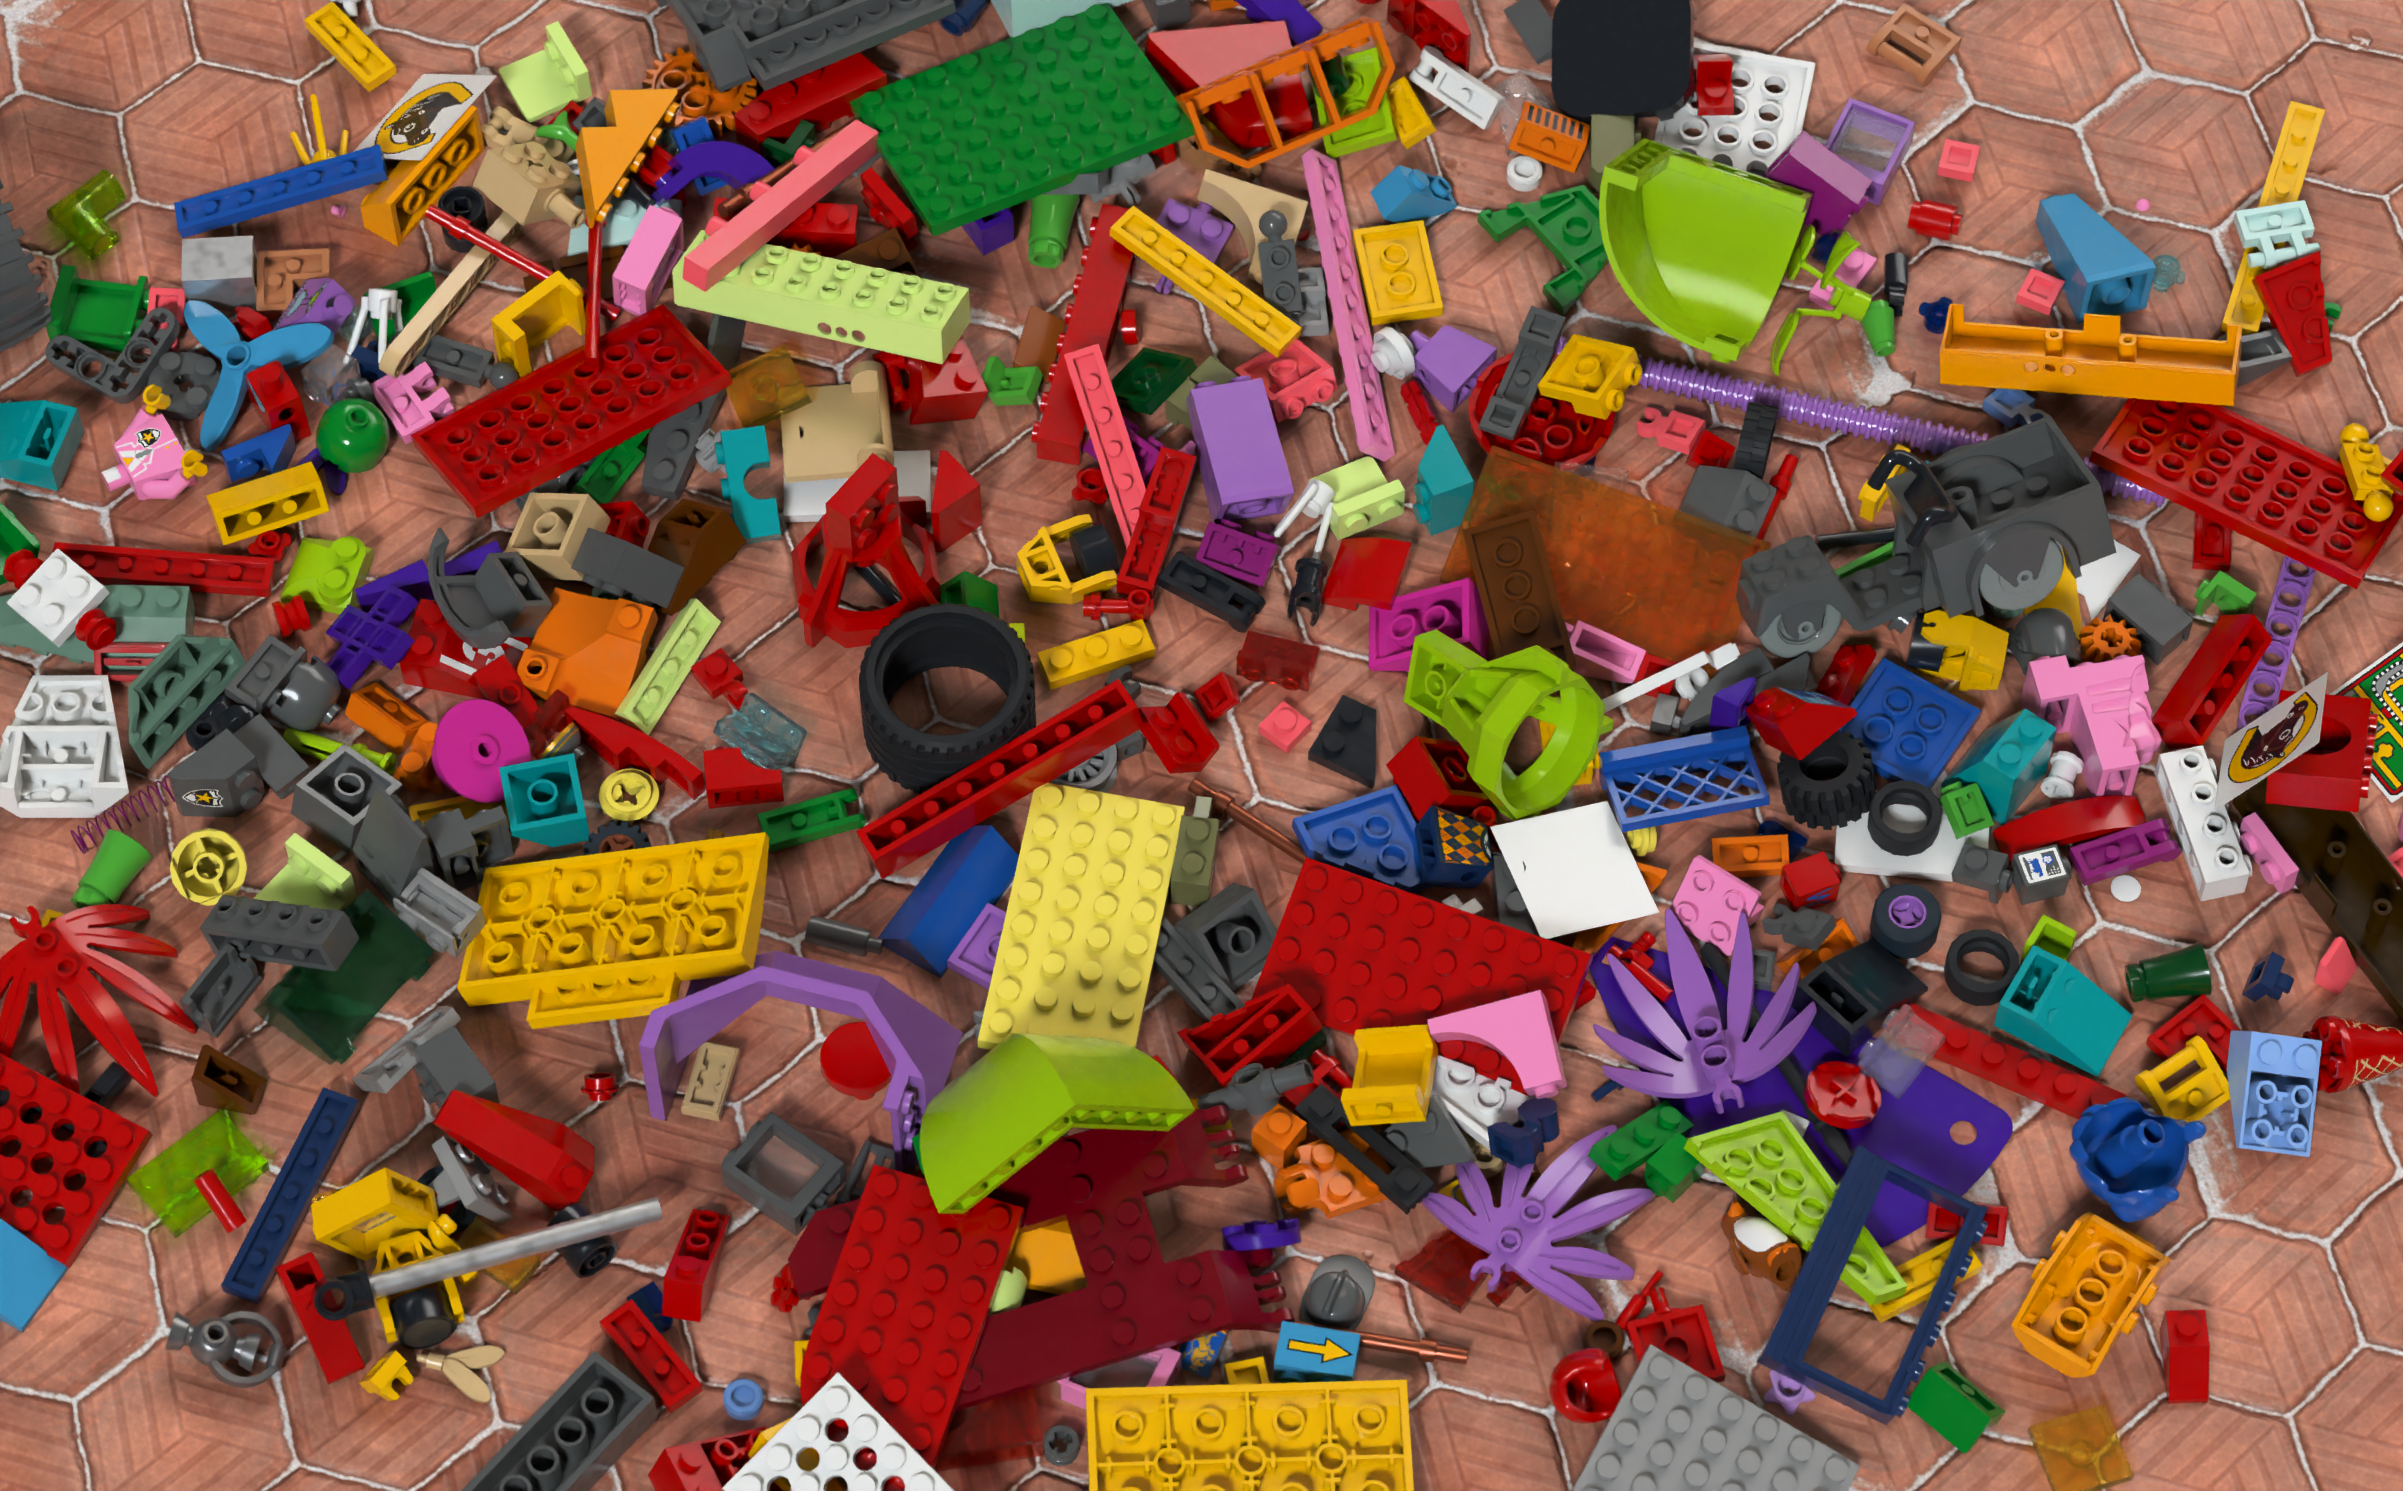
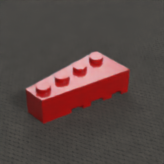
[734,52,887,158]

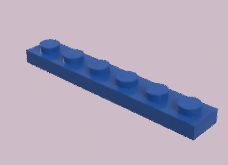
[174,145,388,238]

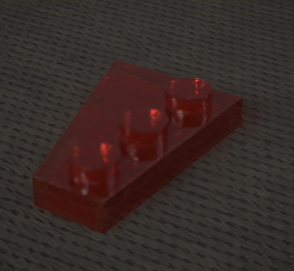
[1394,1199,1501,1314]

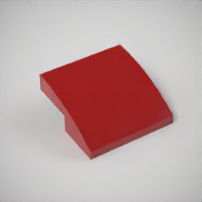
[1322,537,1412,611]

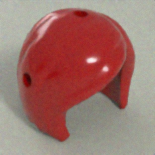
[1549,1348,1622,1424]

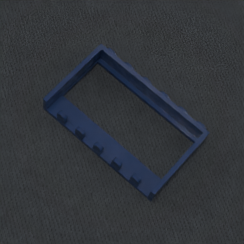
[1756,1145,1988,1425]

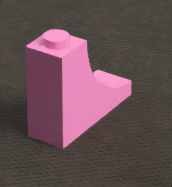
[1427,990,1568,1099]

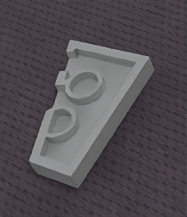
[352,1006,461,1094]

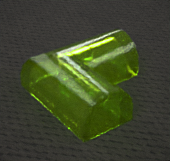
[46,169,126,261]

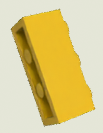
[206,461,330,545]

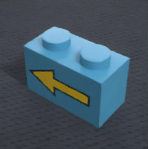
[1273,1321,1361,1383]

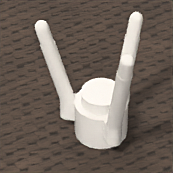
[343,288,403,368]
[1270,479,1335,559]

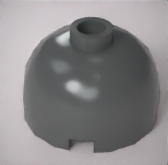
[270,655,342,731]

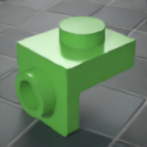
[981,356,1043,406]

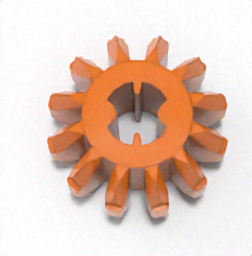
[2079,614,2141,663]

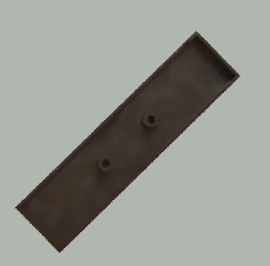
[2232,753,2403,1022]

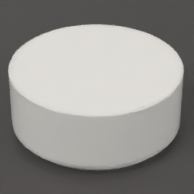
[1506,155,1542,192]

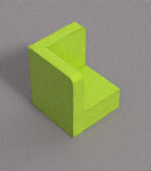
[2020,914,2077,965]

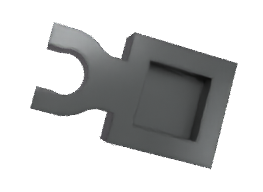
[1761,903,1836,951]

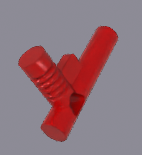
[1606,931,1674,1003]

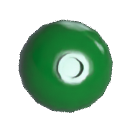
[316,398,390,473]

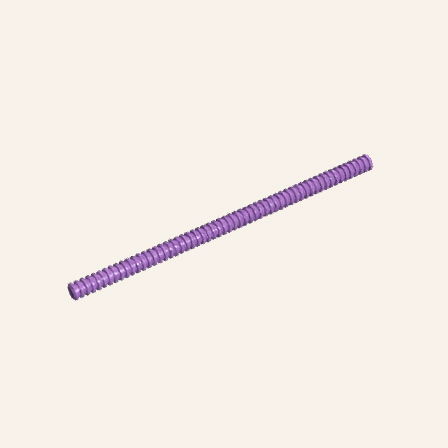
[1554,337,2165,507]

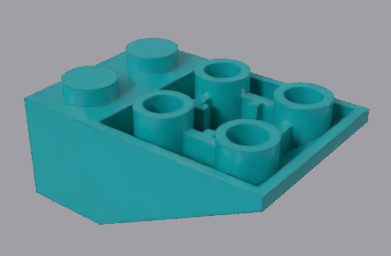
[0,400,84,491]
[1994,945,2133,1077]

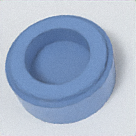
[723,1378,764,1421]

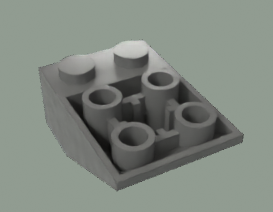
[352,785,439,910]

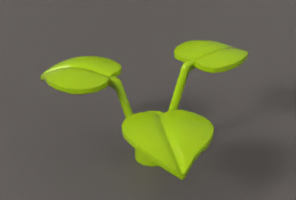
[1770,224,1872,376]

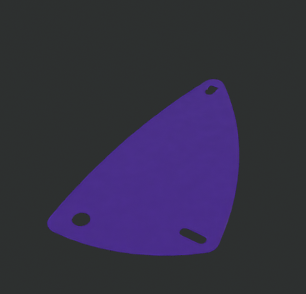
[1589,937,2013,1252]

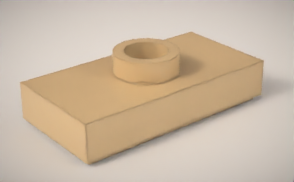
[681,1041,740,1122]

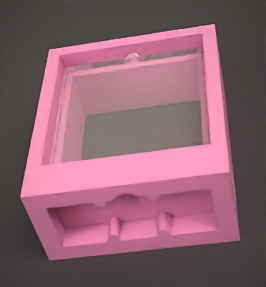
[612,205,684,316]
[1057,1347,1181,1410]

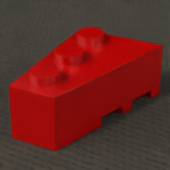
[905,335,988,425]

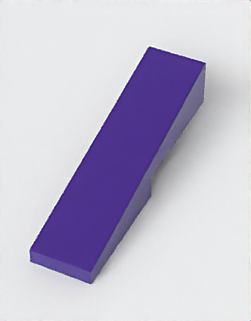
[355,540,503,613]

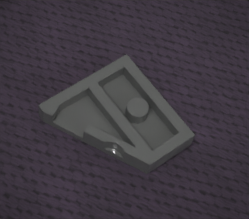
[1379,1096,1477,1171]

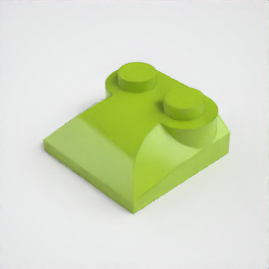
[280,536,374,615]

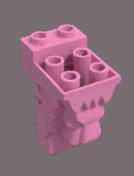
[2020,655,2162,798]

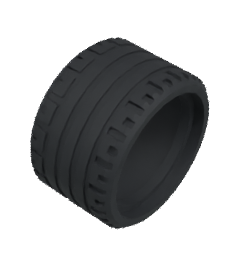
[859,603,1036,795]

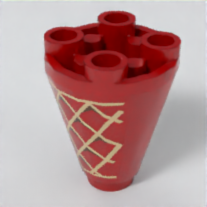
[2302,1015,2403,1093]

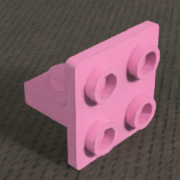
[1670,855,1765,956]

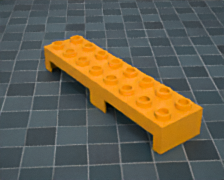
[1940,304,2242,406]

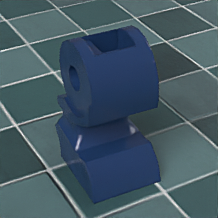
[1487,1098,1560,1169]

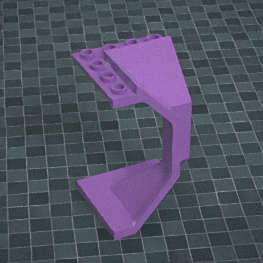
[639,951,963,1174]

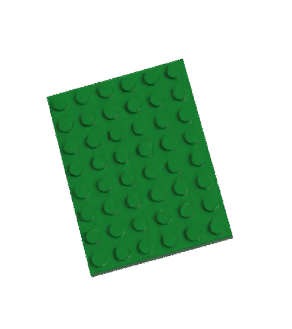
[850,3,1195,237]

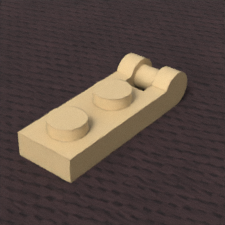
[481,106,577,164]

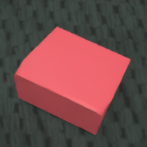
[2314,936,2356,995]

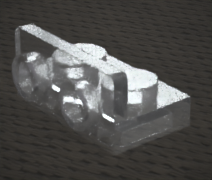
[1858,1003,1946,1100]

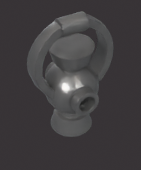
[165,1311,286,1388]

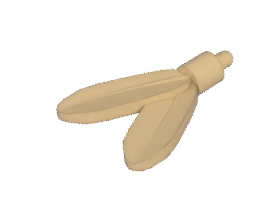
[416,1345,504,1403]

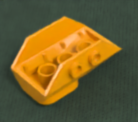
[2011,1211,2172,1378]

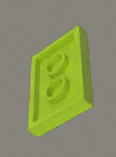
[1312,47,1397,159]

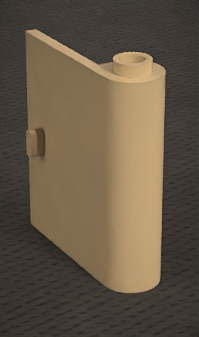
[778,360,894,483]

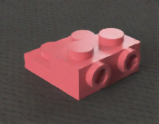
[1233,339,1338,423]

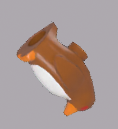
[1720,1201,1803,1291]

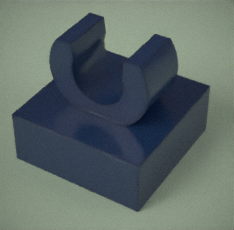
[350,340,387,383]
[2242,951,2294,1002]

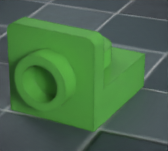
[2195,570,2257,616]
[1938,781,1995,839]

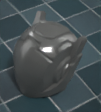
[2006,608,2082,676]

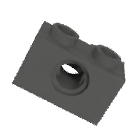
[424,806,514,891]

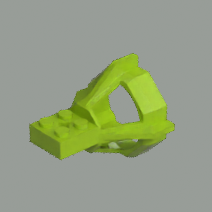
[1403,629,1614,821]

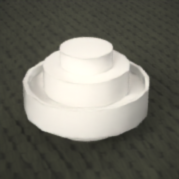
[1371,327,1415,379]

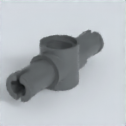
[1197,1059,1314,1116]

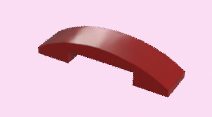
[1993,795,2147,865]

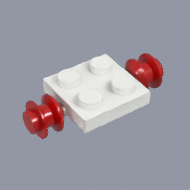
[3,548,117,650]

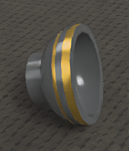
[537,722,587,763]

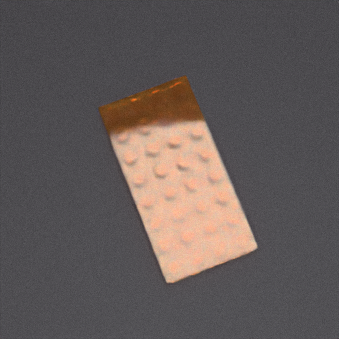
[1440,445,1771,679]

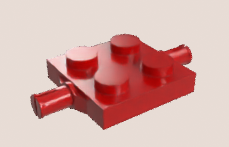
[1625,1287,1725,1383]

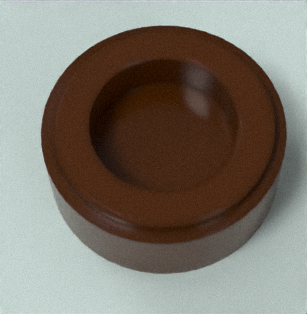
[1584,1320,1624,1361]

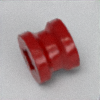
[272,594,312,639]

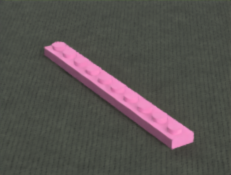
[1302,149,1395,462]

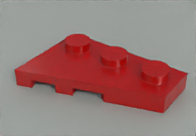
[2252,251,2332,378]

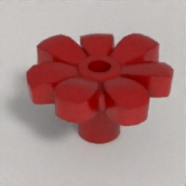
[770,1263,811,1313]

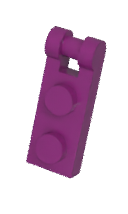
[2068,818,2182,886]

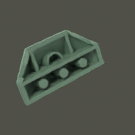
[128,634,247,769]

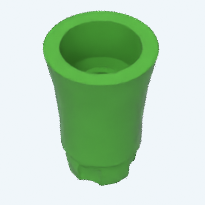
[1028,195,1080,268]
[71,829,152,909]

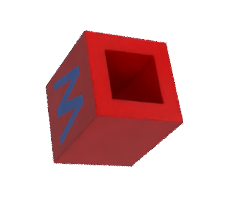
[1779,851,1842,912]

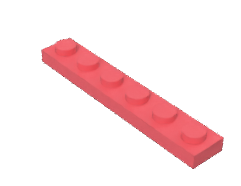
[1064,343,1146,549]

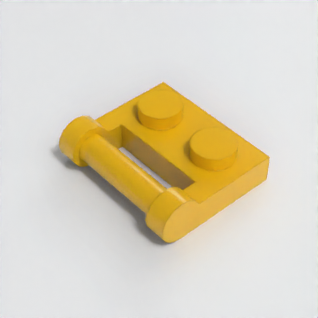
[2134,1035,2230,1122]

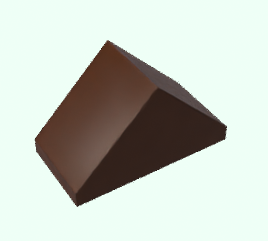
[191,1044,267,1115]

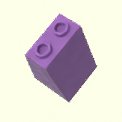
[1186,376,1294,524]

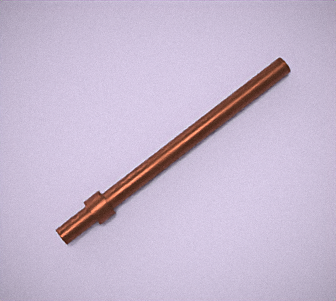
[717,117,857,217]
[1188,778,1317,864]
[1267,1320,1469,1364]

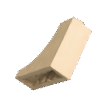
[1197,169,1308,285]

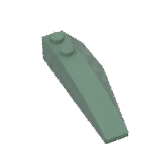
[0,585,196,671]

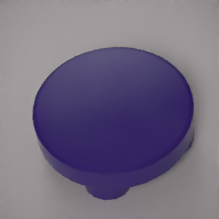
[1221,1218,1302,1251]

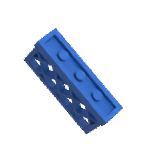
[1599,726,1770,832]

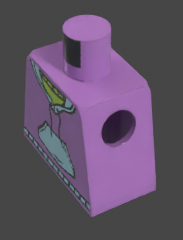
[273,278,355,335]

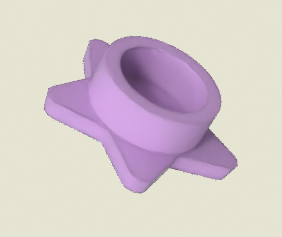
[1764,1370,1815,1416]

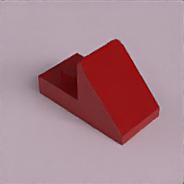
[1693,54,1734,116]

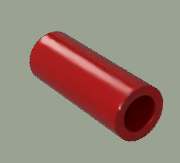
[193,1168,247,1233]

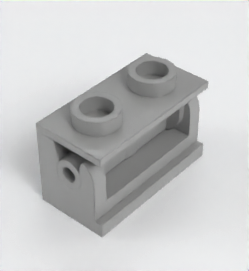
[393,867,486,958]

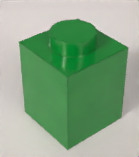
[1644,1131,1705,1203]

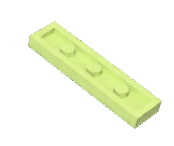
[615,598,721,736]

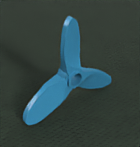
[183,300,334,452]

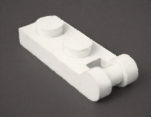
[1409,46,1505,130]

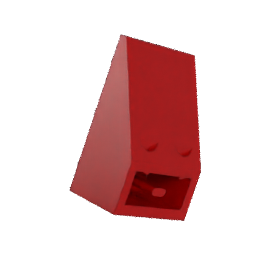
[1387,0,1471,73]
[648,1426,783,1491]

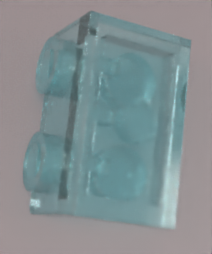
[713,692,807,770]

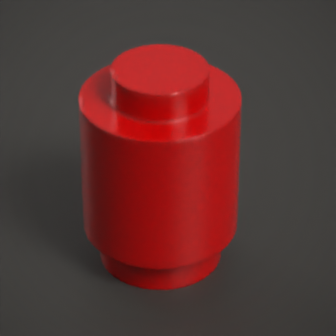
[1908,199,1963,241]

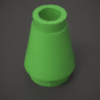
[1860,300,1896,357]

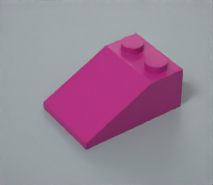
[1369,578,1489,671]

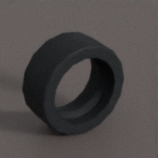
[1867,780,1942,856]
[1944,929,2020,1006]

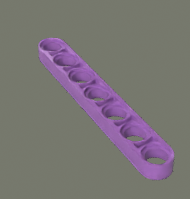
[2236,529,2316,731]

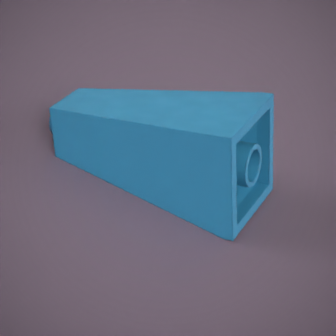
[2036,193,2156,324]

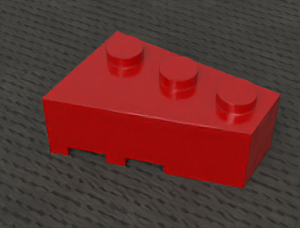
[1177,984,1323,1088]

